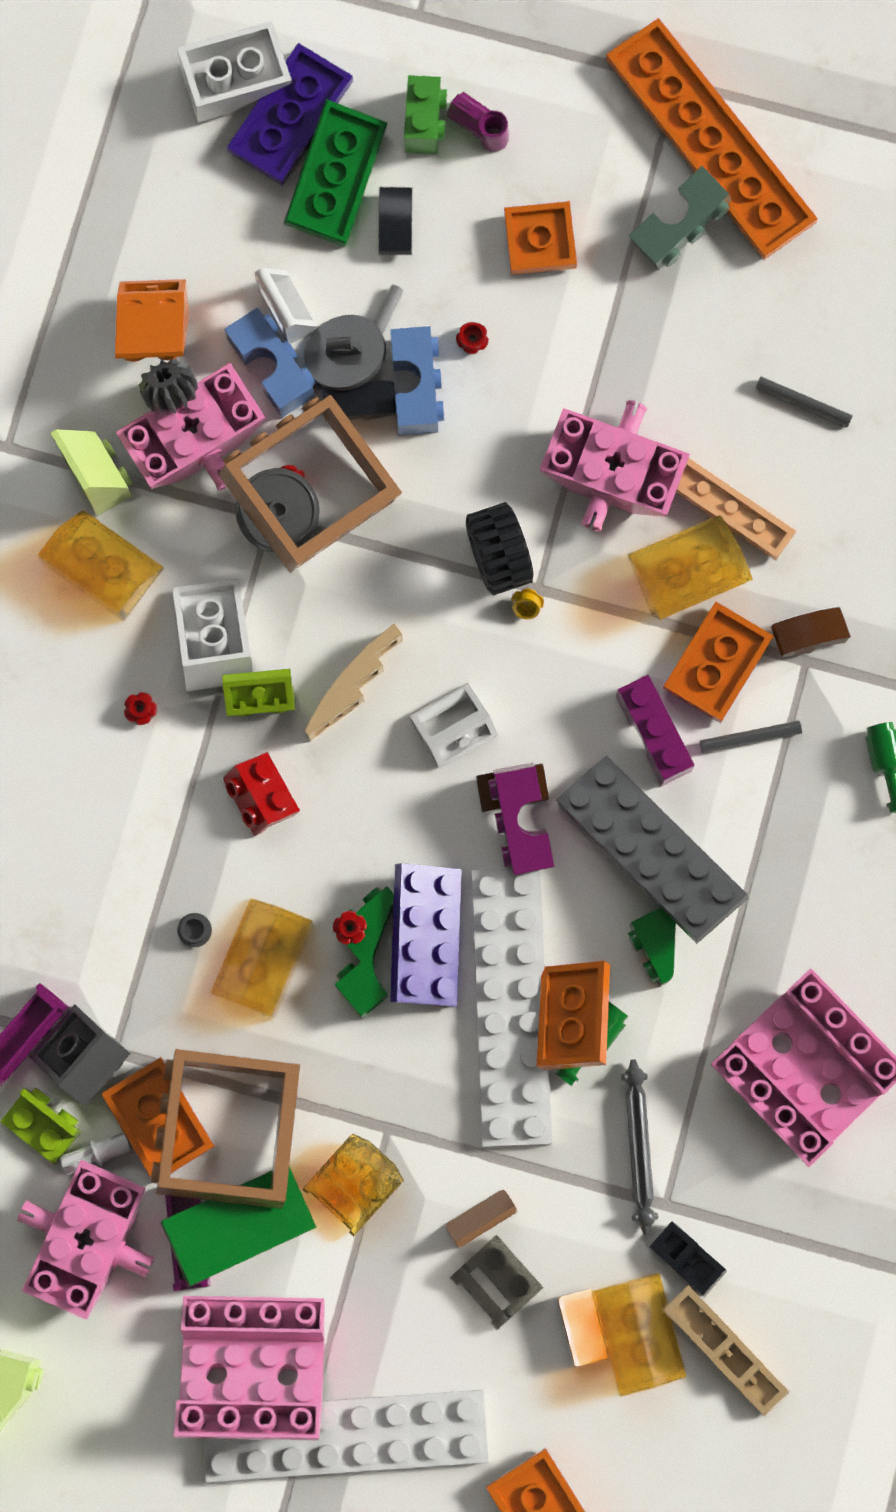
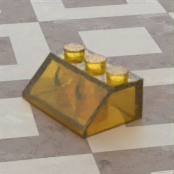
[38,510,164,621]
[627,515,753,620]
[211,898,314,1019]
[591,1273,686,1397]

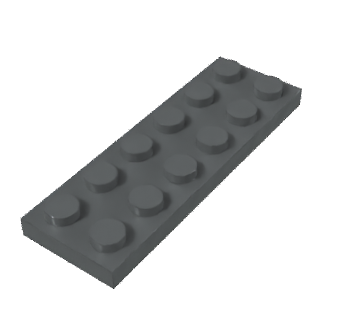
[556,755,748,944]

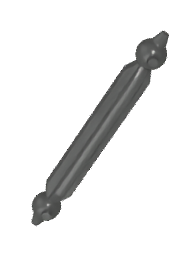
[621,1059,658,1235]

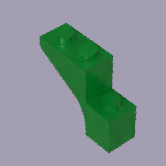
[334,886,394,1019]
[627,908,676,987]

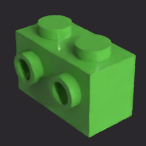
[404,75,447,154]

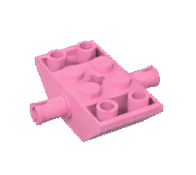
[116,363,266,491]
[540,400,690,532]
[17,1160,155,1320]

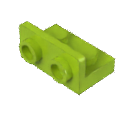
[222,668,295,717]
[0,1087,82,1165]

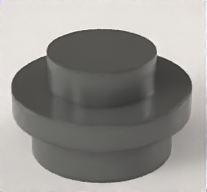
[177,913,212,947]

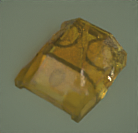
[302,1134,404,1237]

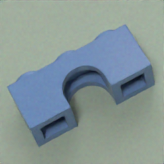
[224,307,316,418]
[390,326,444,435]

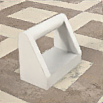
[255,267,317,344]
[409,683,498,769]

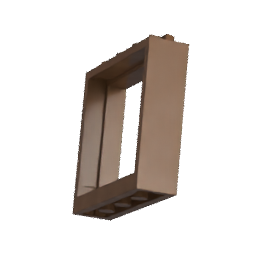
[218,395,402,573]
[151,1049,300,1209]

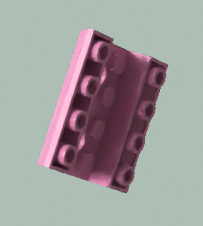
[710,968,896,1167]
[174,1296,325,1440]

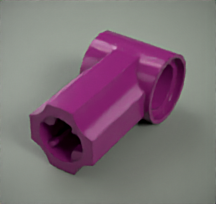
[446,91,509,152]

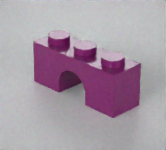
[616,675,695,787]
[488,762,554,875]

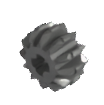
[138,359,198,416]

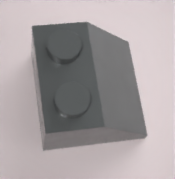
[29,1004,131,1107]

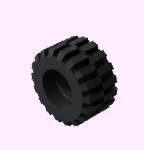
[465,502,534,596]

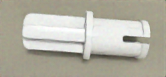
[60,1132,131,1175]

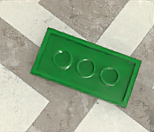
[283,99,388,247]
[160,1166,316,1287]

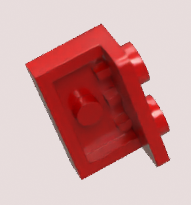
[223,752,300,836]

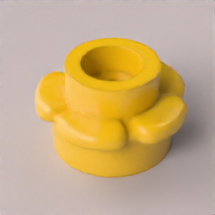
[511,588,544,620]

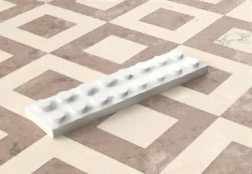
[472,869,552,1147]
[203,1389,489,1483]

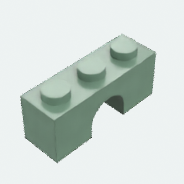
[629,166,732,270]

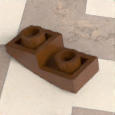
[771,607,851,657]

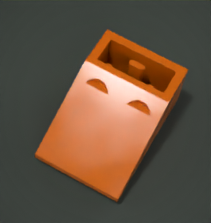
[115,279,189,362]

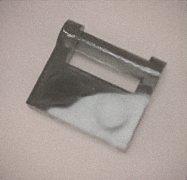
[450,1235,544,1330]

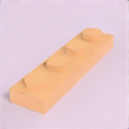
[676,458,796,561]

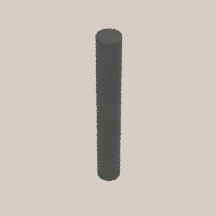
[755,376,853,428]
[699,720,802,754]

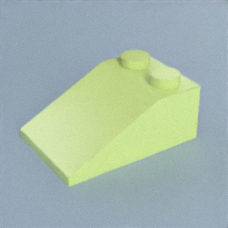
[51,429,133,516]
[0,1349,44,1431]

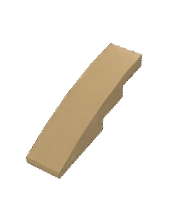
[304,624,403,741]
[663,1285,789,1417]

